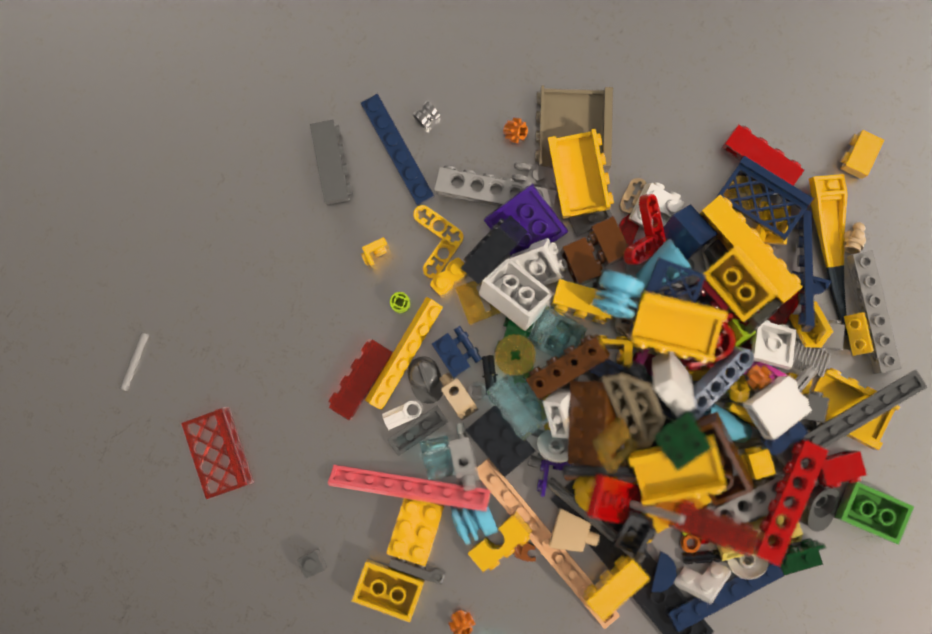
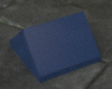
[663,204,718,261]

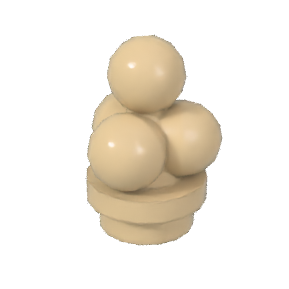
[843,222,866,254]

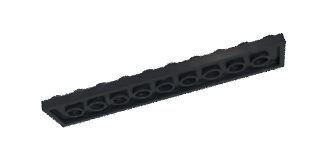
[550,479,714,634]

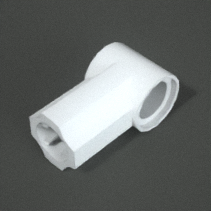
[382,401,423,430]

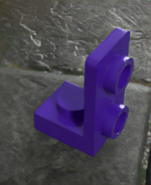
[537,459,570,497]

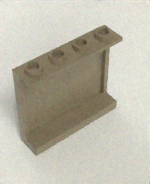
[535,85,613,170]

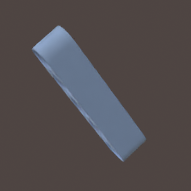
[671,346,754,422]

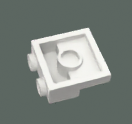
[628,182,684,228]
[510,238,568,285]
[750,320,796,370]

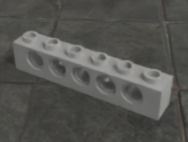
[434,166,557,210]
[846,250,901,374]
[698,462,820,538]

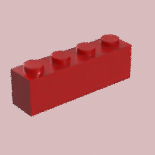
[721,124,804,186]

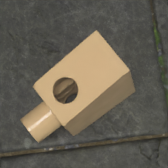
[439,373,478,420]
[548,508,600,552]

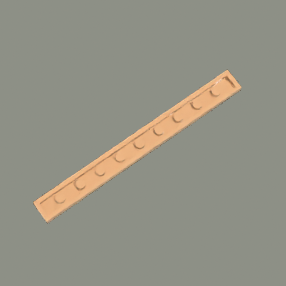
[477,458,620,629]

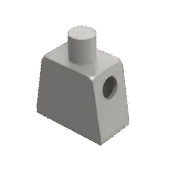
[449,437,479,491]

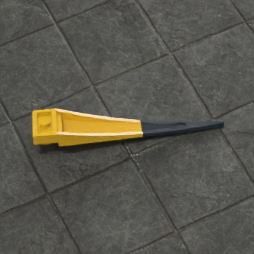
[808,174,848,336]

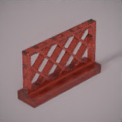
[181,407,254,499]

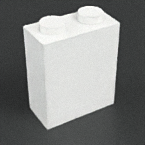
[652,351,695,416]
[743,376,812,439]

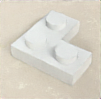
[674,561,731,604]

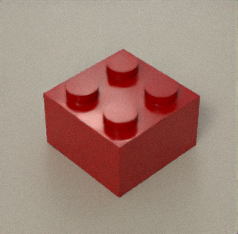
[817,450,867,488]

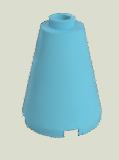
[636,239,693,289]
[704,403,753,443]

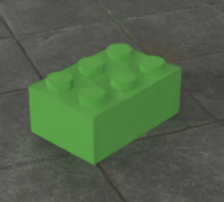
[834,482,914,545]

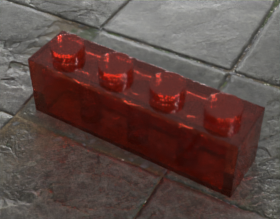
[328,339,393,421]
[668,500,759,556]

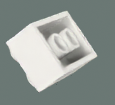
[479,258,555,331]

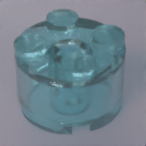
[419,435,456,480]

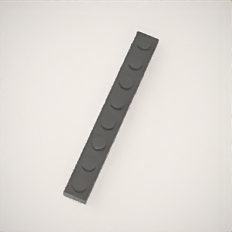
[776,370,927,468]

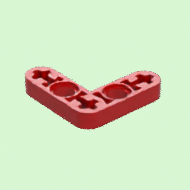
[624,194,666,265]

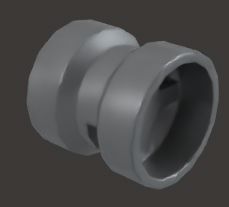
[413,101,440,129]

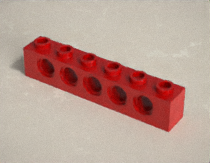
[751,439,829,566]

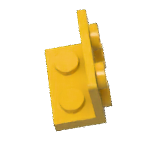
[598,335,633,368]

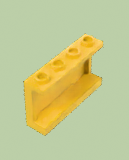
[548,129,614,219]
[630,291,728,363]
[812,368,900,450]
[629,435,726,506]

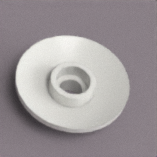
[537,430,568,463]
[727,554,769,579]

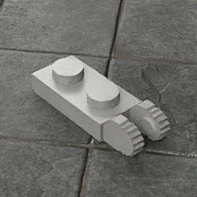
[512,162,557,190]

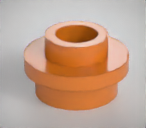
[680,532,701,553]

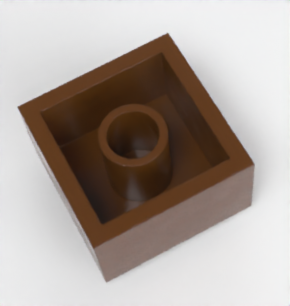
[587,216,628,268]
[560,237,603,285]

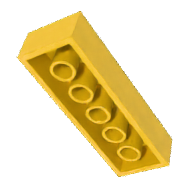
[699,195,802,303]

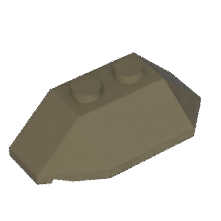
[602,374,665,448]

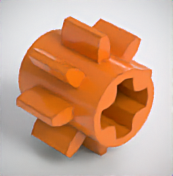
[503,117,528,143]
[746,365,773,390]
[448,610,475,634]

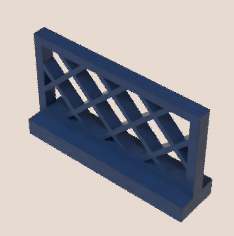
[716,156,814,241]
[628,257,706,336]

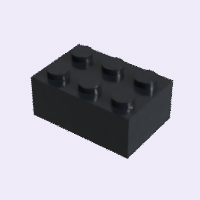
[461,215,528,285]
[465,404,536,477]

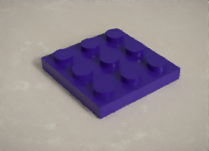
[484,183,568,256]

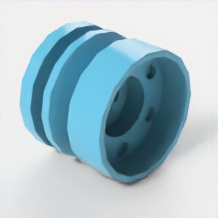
[592,270,645,319]
[450,506,499,545]

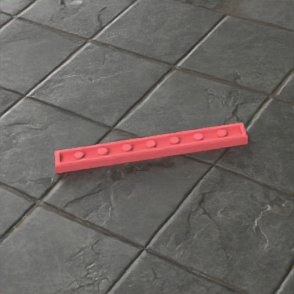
[328,465,491,511]

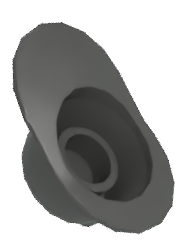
[407,356,444,404]
[806,485,840,532]

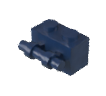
[432,326,482,378]

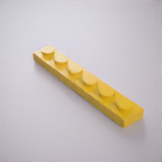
[365,297,443,410]

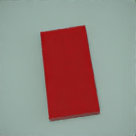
[586,474,642,524]

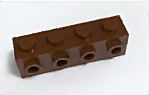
[526,334,610,400]

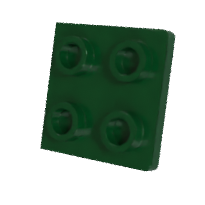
[653,412,712,471]
[780,538,826,576]

